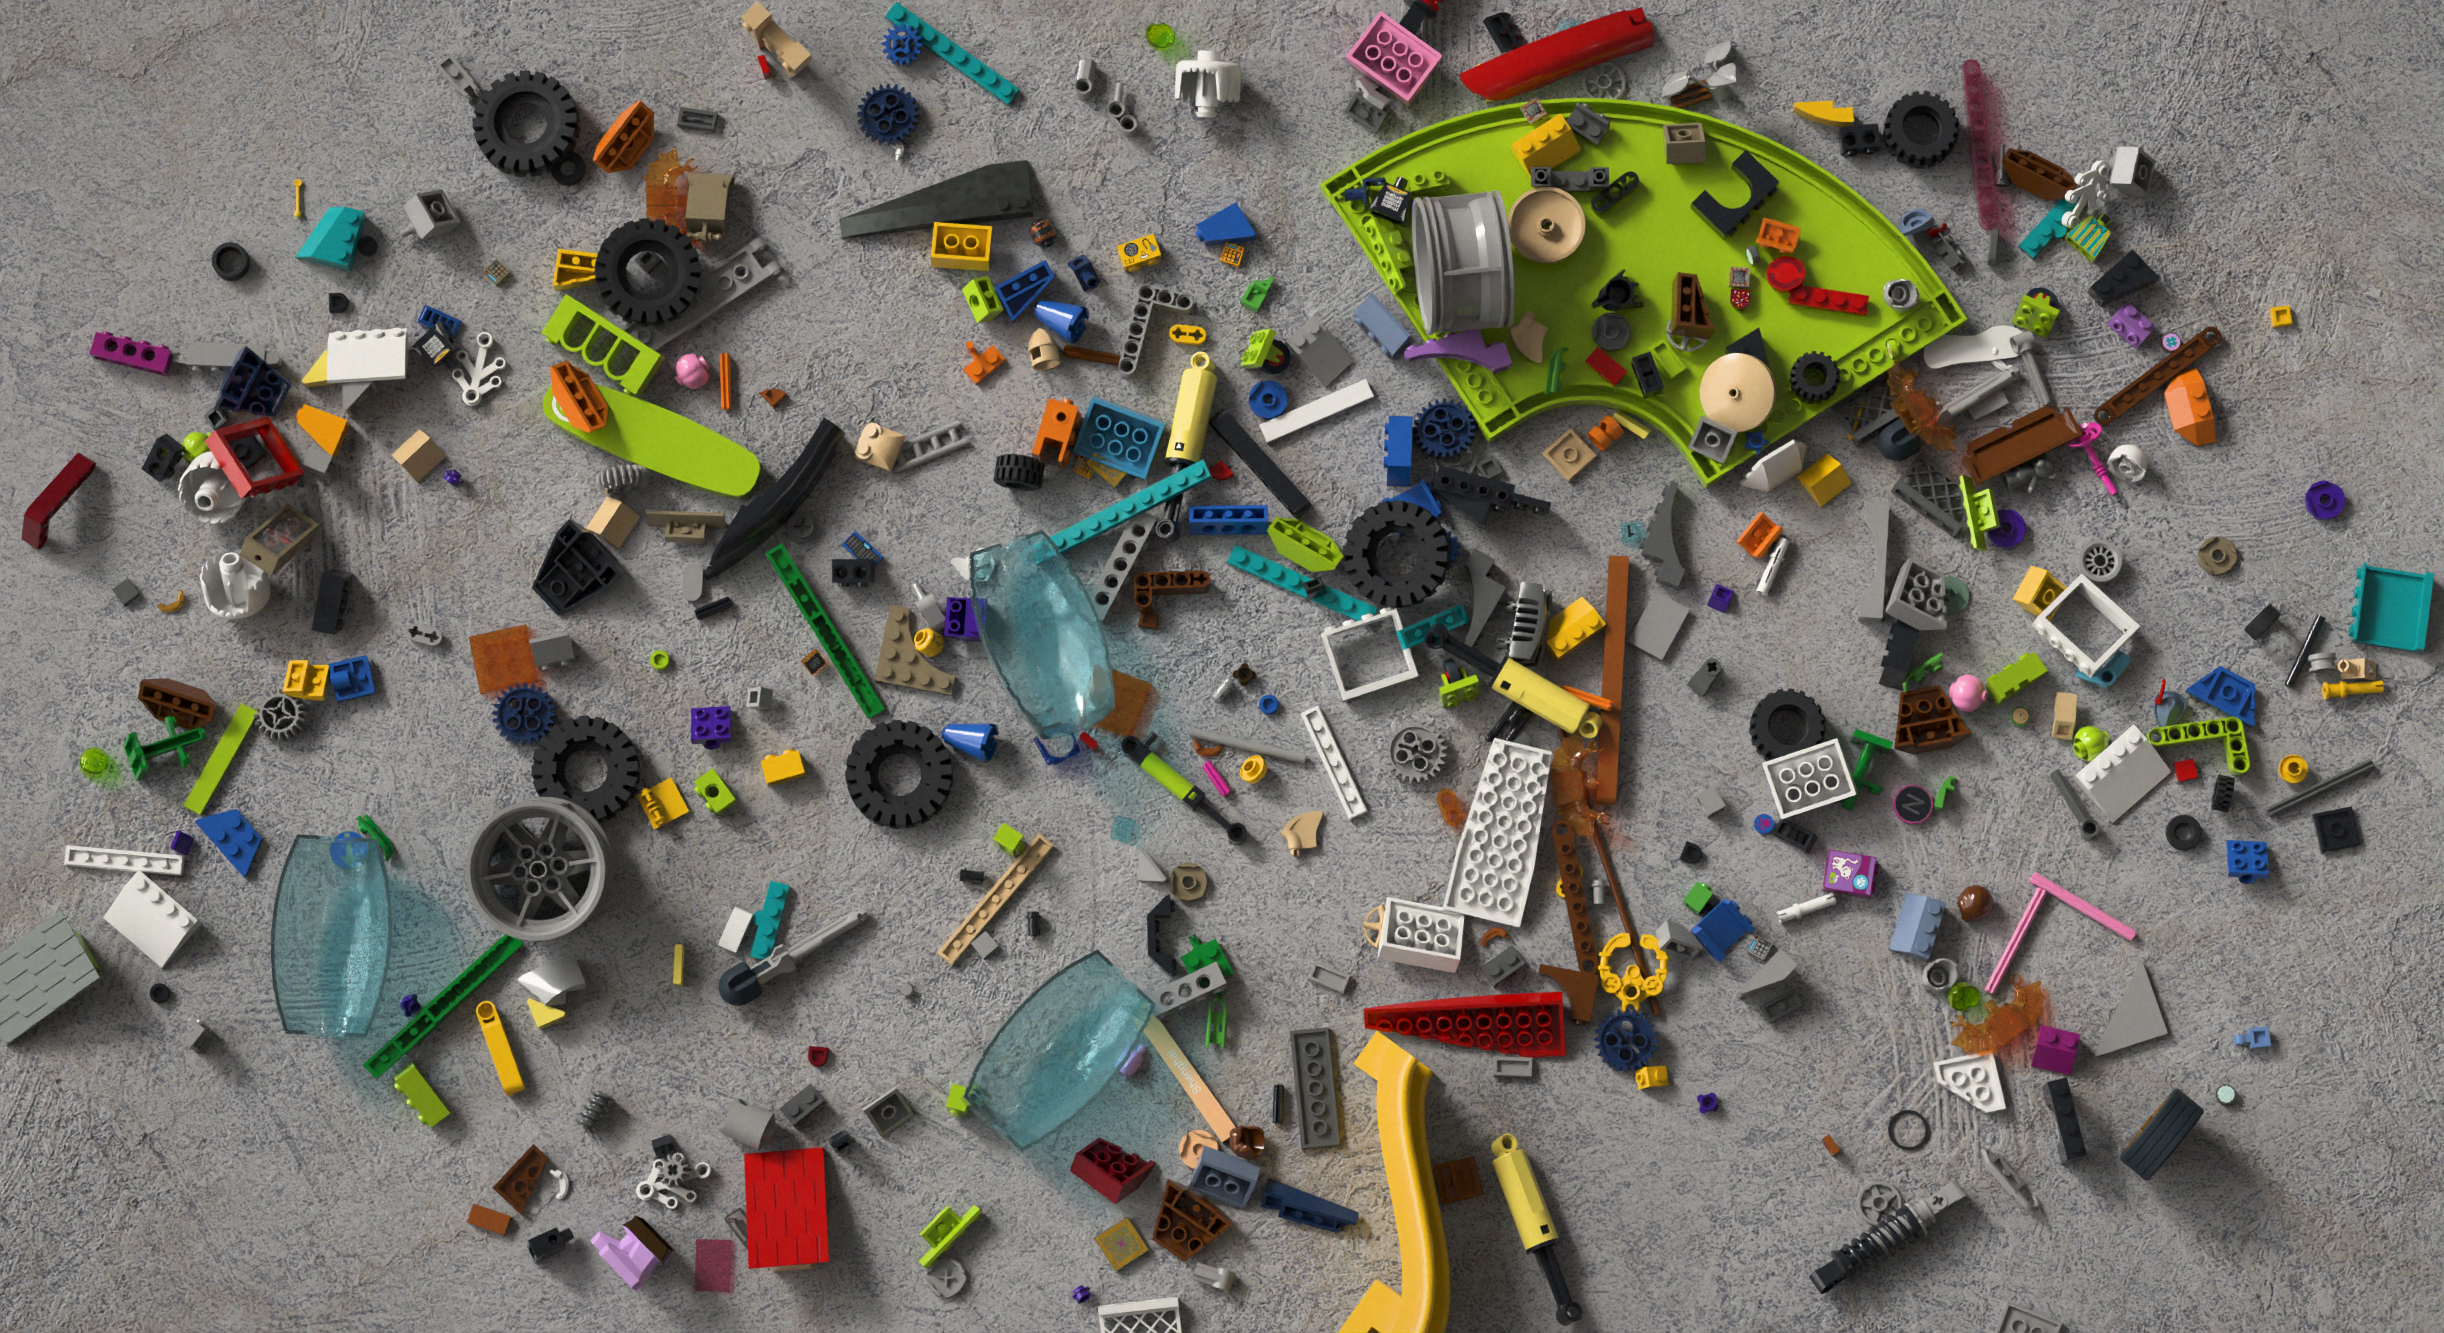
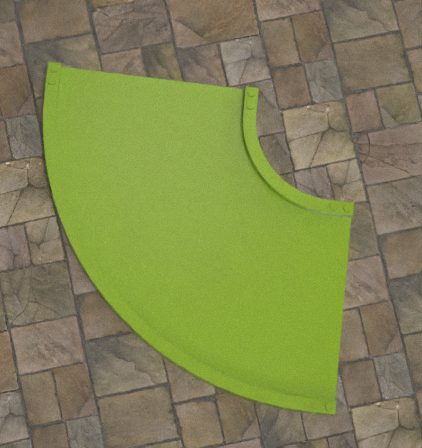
[1320,98,1967,489]

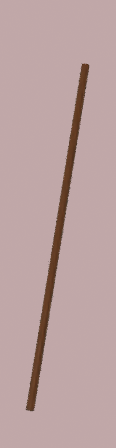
[1555,725,1662,1016]

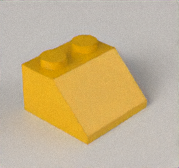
[2013,566,2067,622]

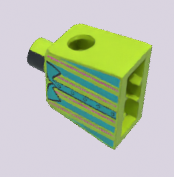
[2064,214,2111,263]

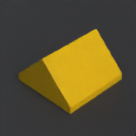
[1796,454,1852,507]

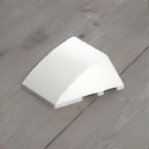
[1739,439,1807,492]

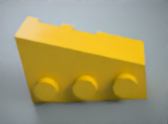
[553,249,598,292]

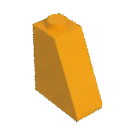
[296,404,350,460]

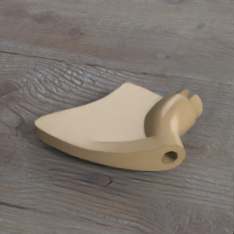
[1510,311,1548,364]
[1280,811,1323,857]

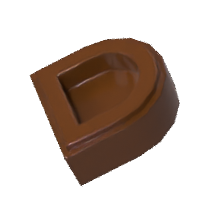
[1138,609,1159,630]

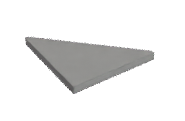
[2094,961,2168,1057]

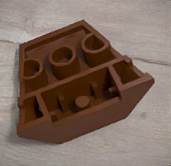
[1894,685,1972,755]
[1152,1179,1234,1262]

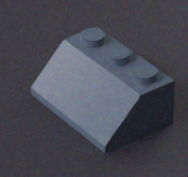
[1354,293,1411,359]
[1889,893,1946,962]
[1188,1145,1260,1209]

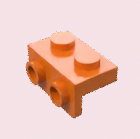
[1756,217,1801,254]
[1736,512,1783,558]

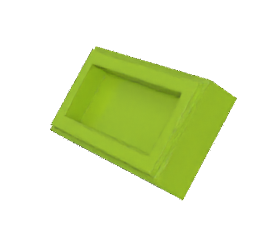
[1648,338,1687,381]

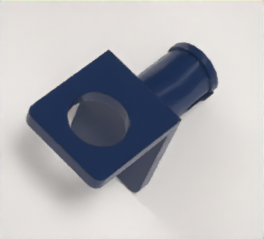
[1345,177,1388,209]
[1068,254,1100,291]

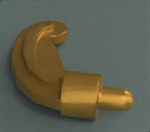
[158,590,185,612]

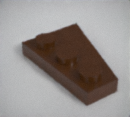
[492,1144,548,1215]

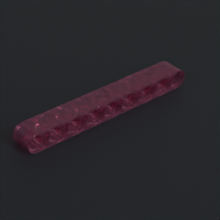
[1961,59,1998,230]

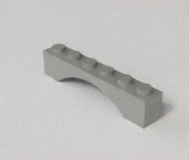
[1857,502,1893,622]

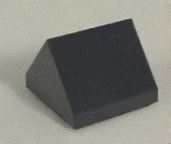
[1302,577,1327,600]
[651,1134,676,1159]

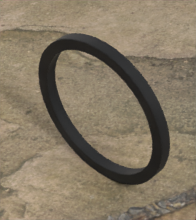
[1888,1110,1928,1150]

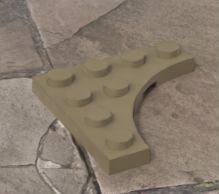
[875,605,956,696]

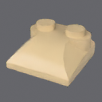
[855,423,906,472]

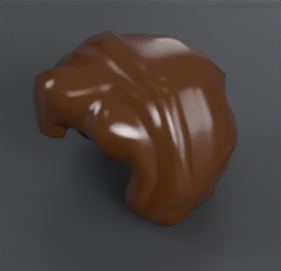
[1957,885,1994,922]
[1229,1125,1265,1160]

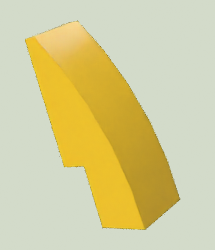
[1793,101,1854,127]

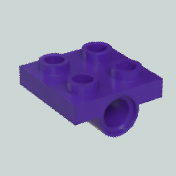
[691,706,731,750]

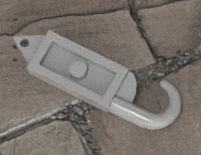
[1982,1148,2040,1212]

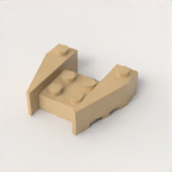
[741,1,813,78]

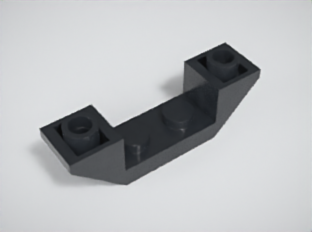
[1147,895,1176,976]

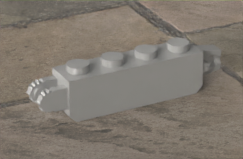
[173,342,283,373]

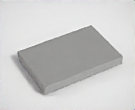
[1627,591,1690,661]
[1994,1300,2063,1333]

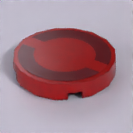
[1767,256,1806,293]

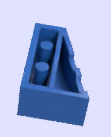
[994,260,1055,323]
[1383,416,1413,487]

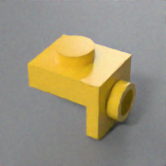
[1636,1066,1669,1090]

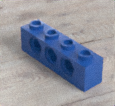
[1189,505,1269,535]

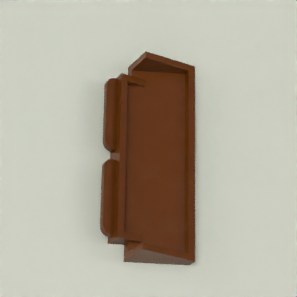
[1962,406,2083,486]

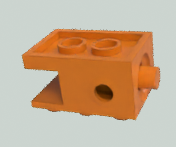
[1032,398,1083,469]

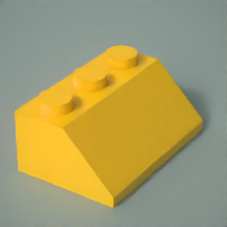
[1511,113,1581,179]
[931,222,992,271]
[1545,597,1606,662]

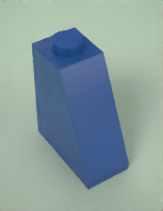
[1195,202,1256,246]

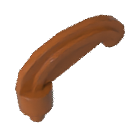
[1193,738,1222,757]
[1480,927,1511,947]

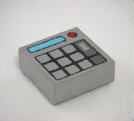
[1746,934,1773,961]

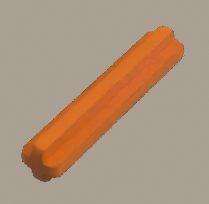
[720,353,732,410]
[1561,685,1614,711]

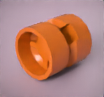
[1587,415,1624,452]

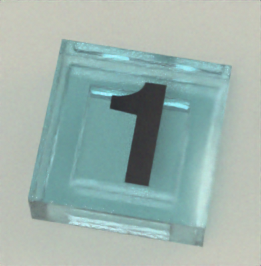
[1620,521,1641,543]

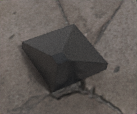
[204,407,228,431]

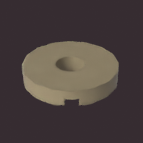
[2197,536,2237,576]
[1169,862,1208,902]

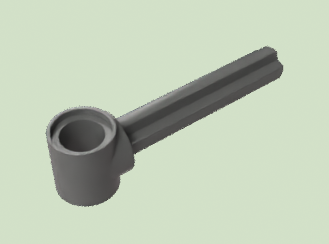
[2050,770,2100,841]

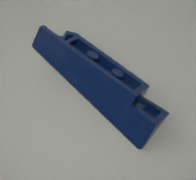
[1260,1178,1359,1233]

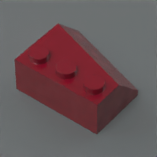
[1070,1138,1156,1204]

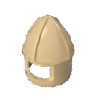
[1028,328,1061,371]

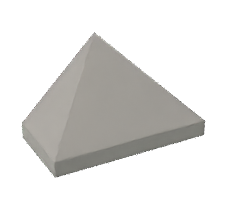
[1137,848,1167,884]

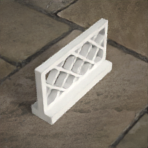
[1098,1297,1182,1333]

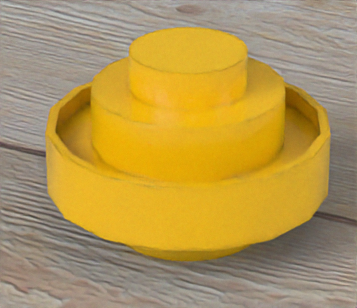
[1240,755,1268,784]
[2278,755,2308,784]

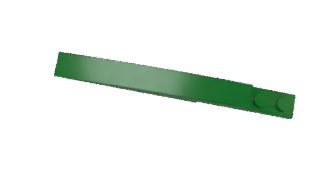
[765,543,885,719]
[363,934,523,1080]

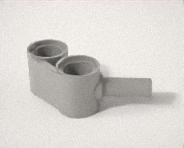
[1108,83,1137,137]
[911,583,945,632]

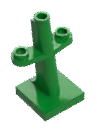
[123,716,206,781]
[1842,729,1893,811]

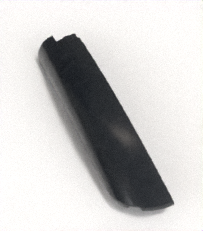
[705,418,845,580]

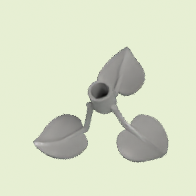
[1662,40,1738,100]

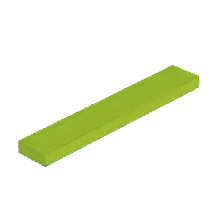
[183,703,259,816]

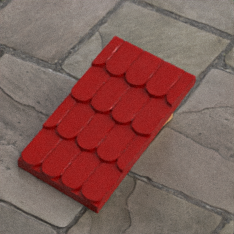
[744,1147,829,1272]

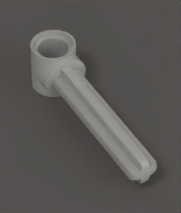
[2010,331,2052,406]

